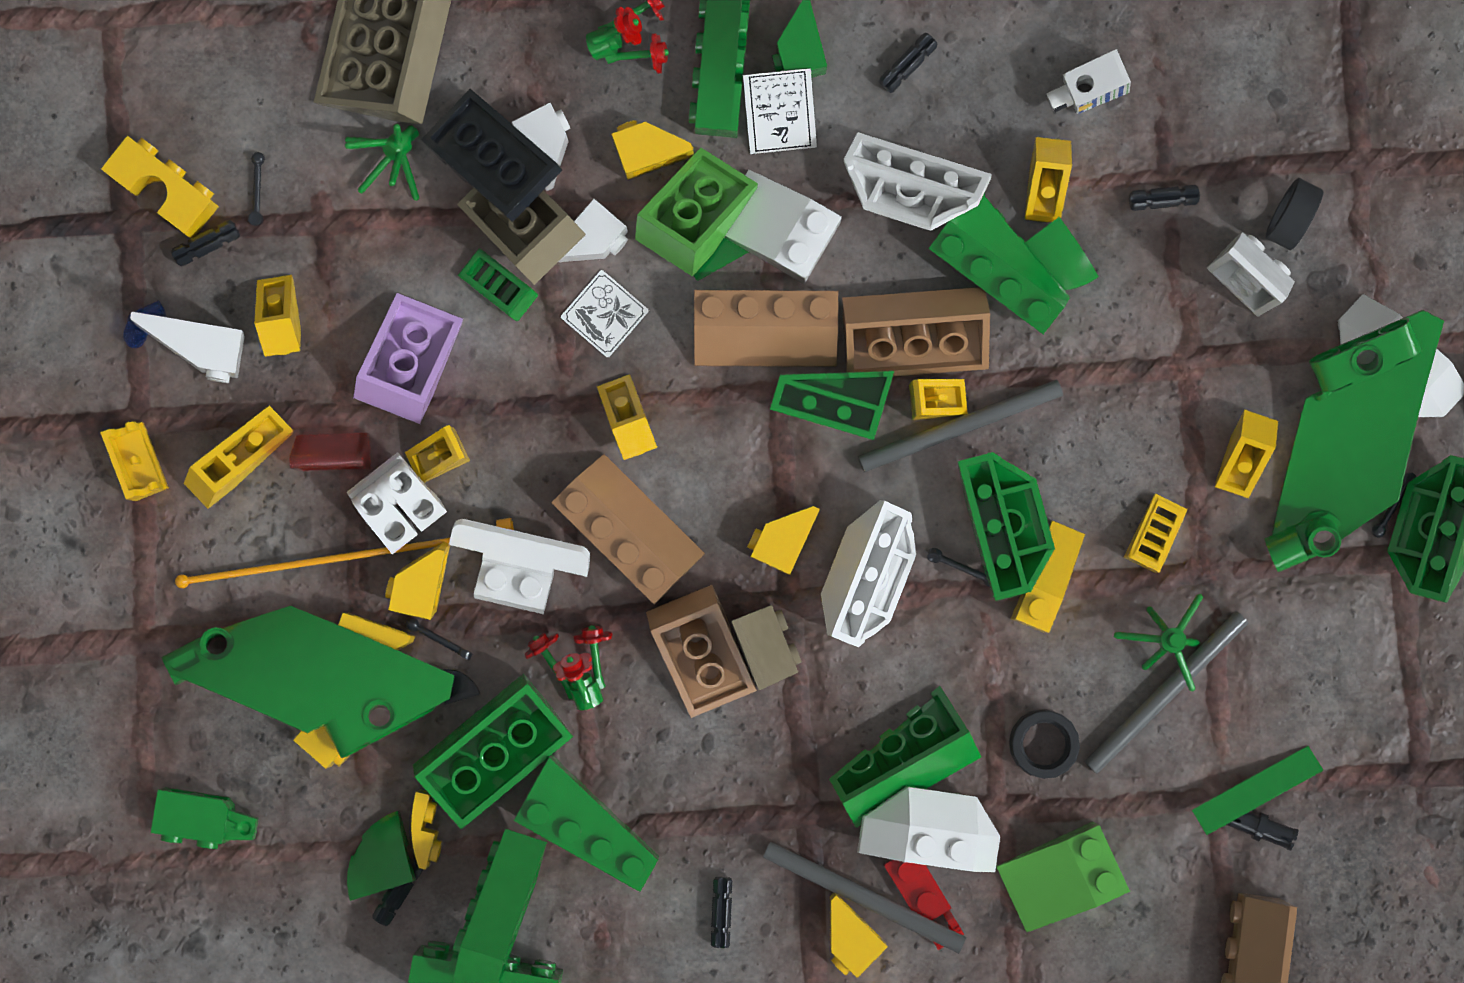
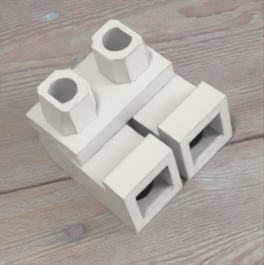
[347,452,447,554]

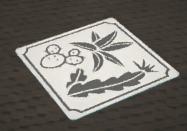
[561,270,649,357]

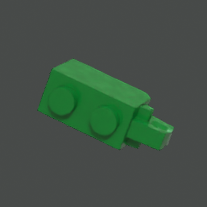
[151,787,258,849]

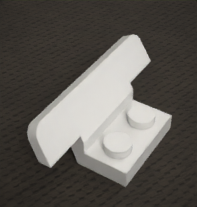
[449,519,590,614]

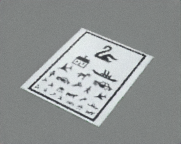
[743,68,817,154]

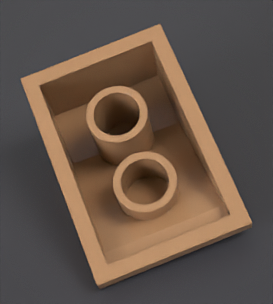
[646,585,757,718]

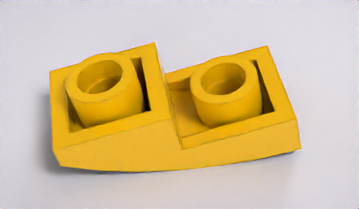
[411,789,442,870]

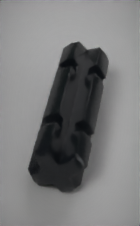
[879,33,938,93]
[1129,185,1200,211]
[171,220,240,266]
[372,859,423,926]
[711,876,733,948]

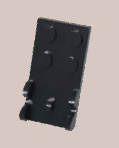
[421,89,562,222]

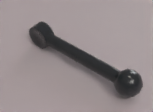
[248,152,265,226]
[1372,472,1417,538]
[927,548,990,587]
[405,618,473,661]

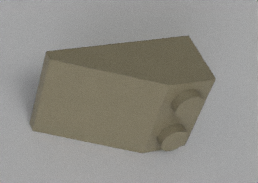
[732,605,802,690]

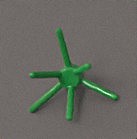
[345,124,419,201]
[1114,594,1203,691]

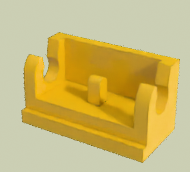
[100,422,169,501]

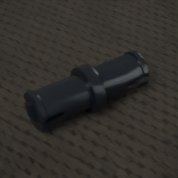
[1225,812,1299,851]

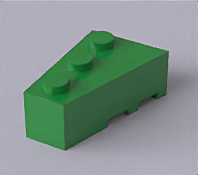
[770,371,894,440]

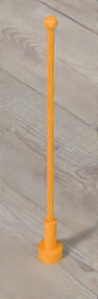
[175,518,514,588]

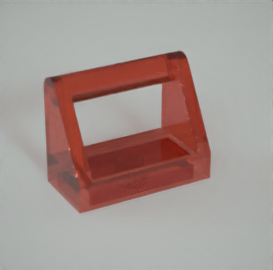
[289,433,371,472]

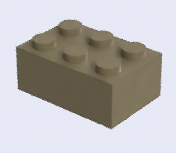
[457,188,586,285]

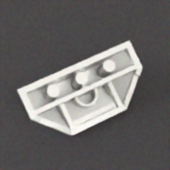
[844,132,991,231]
[1338,294,1464,417]
[821,500,916,647]
[857,786,1000,872]

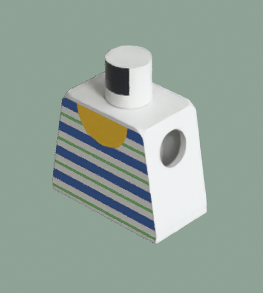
[1046,49,1131,114]

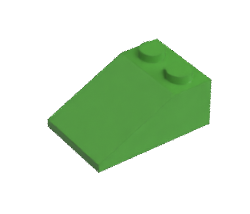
[635,148,758,276]
[996,822,1130,932]

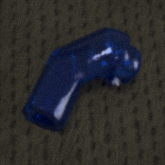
[123,300,166,349]

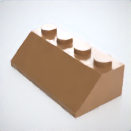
[842,287,990,376]
[694,290,838,367]
[551,454,705,604]
[1221,893,1297,983]

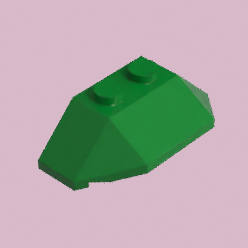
[958,452,1055,601]
[1387,455,1464,603]

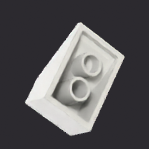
[724,170,842,284]
[1207,232,1295,317]
[130,312,245,383]

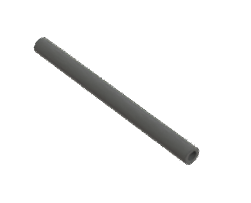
[858,379,1063,473]
[1084,611,1249,774]
[763,842,967,954]

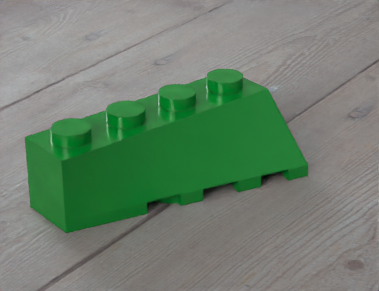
[689,0,750,138]
[929,193,1070,335]
[829,686,982,828]

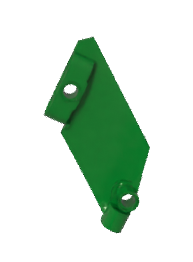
[1264,310,1444,572]
[161,606,454,758]

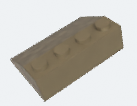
[314,0,451,124]

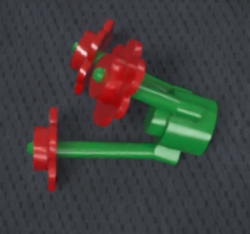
[586,0,669,74]
[524,625,613,710]

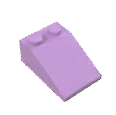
[353,293,463,424]

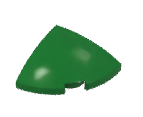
[1025,217,1099,291]
[347,811,416,901]

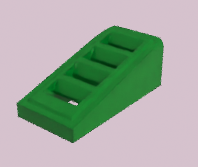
[458,248,538,321]

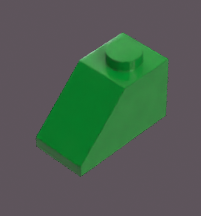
[772,0,827,78]

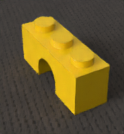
[101,136,219,239]

